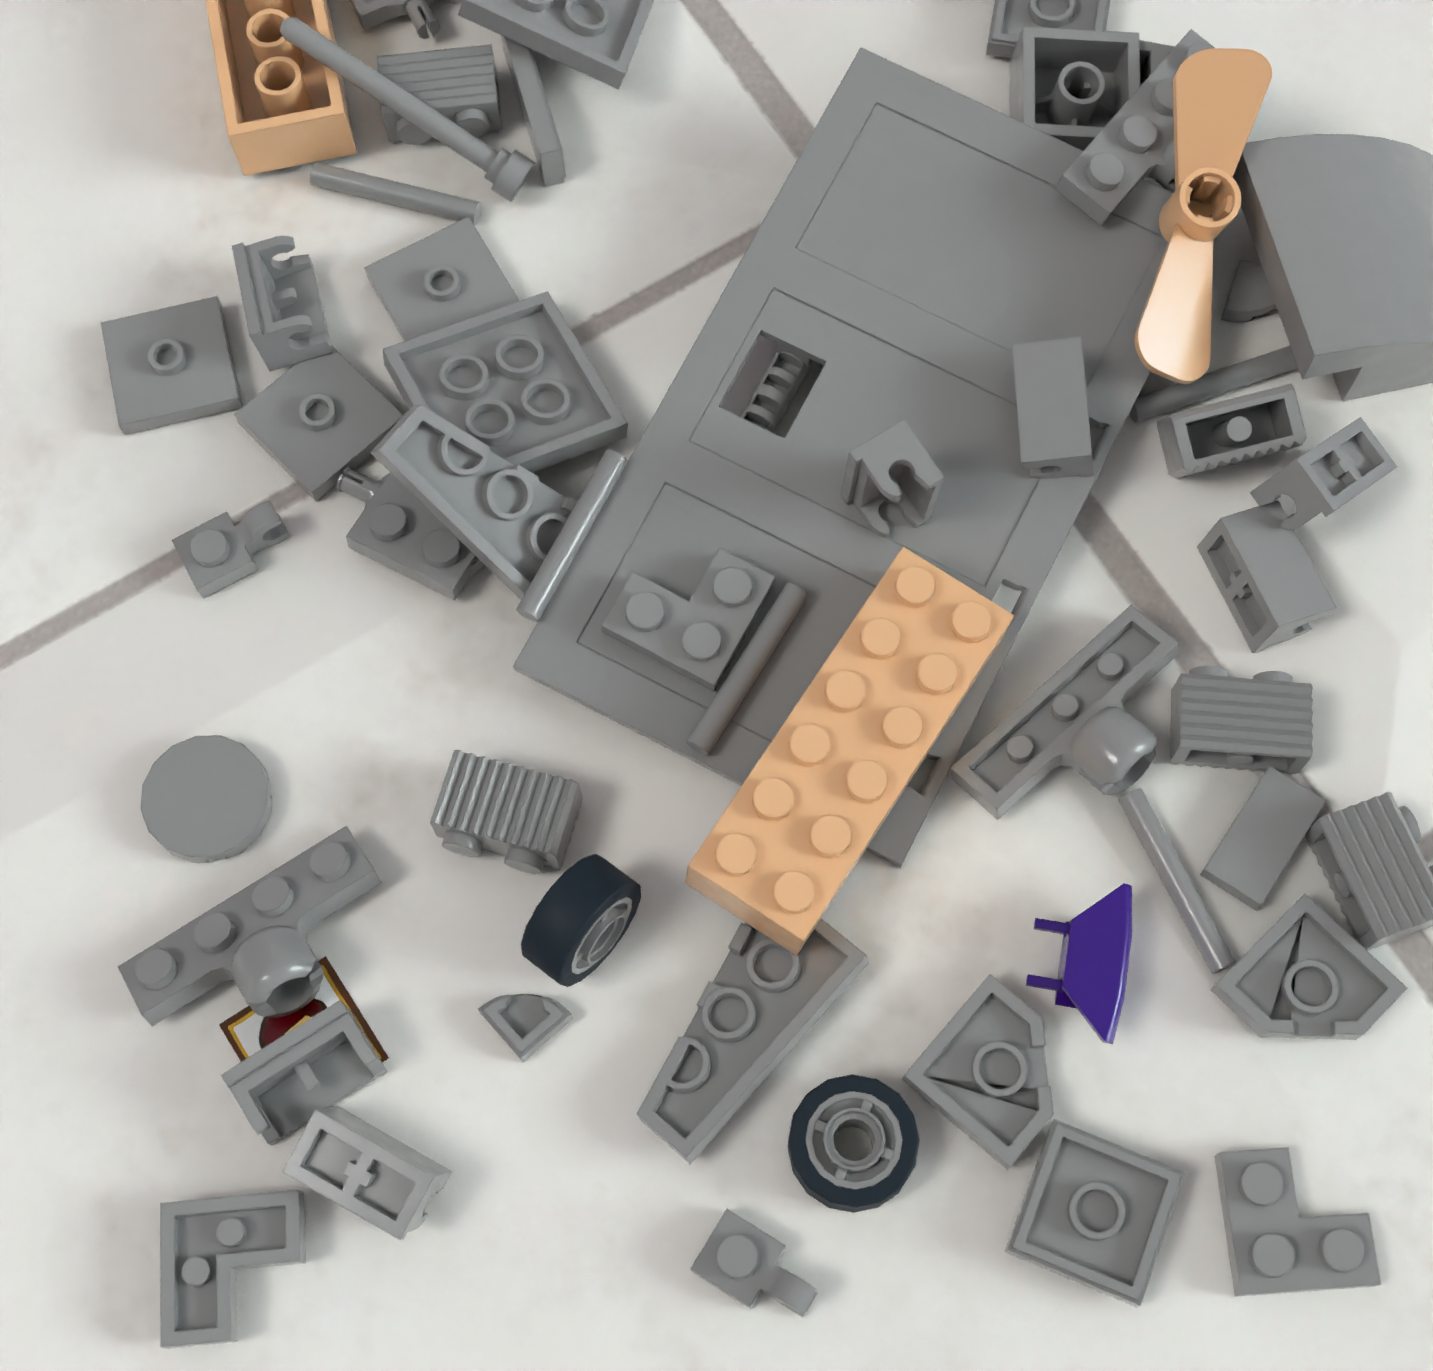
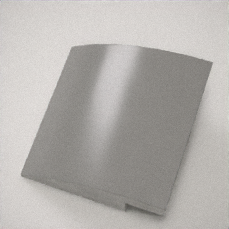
[1233,134,1433,402]

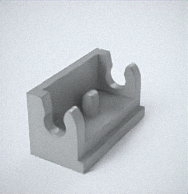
[232,236,332,372]
[1012,336,1094,479]
[1250,417,1397,530]
[840,419,944,538]
[1197,500,1337,653]
[221,1000,387,1146]
[282,1106,453,1241]

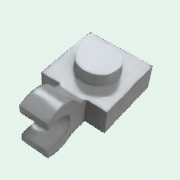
[172,501,290,598]
[690,1209,817,1317]

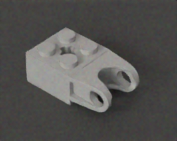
[1009,26,1175,151]

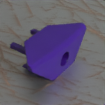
[1026,883,1132,1044]

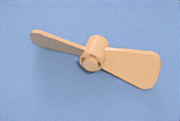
[1134,48,1272,384]

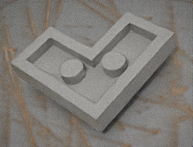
[602,548,776,691]
[1214,1147,1381,1297]
[160,1190,306,1349]

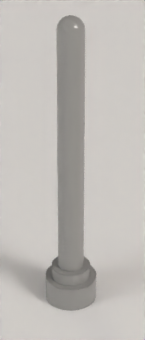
[280,17,535,202]

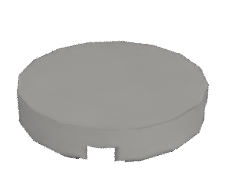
[140,735,272,863]

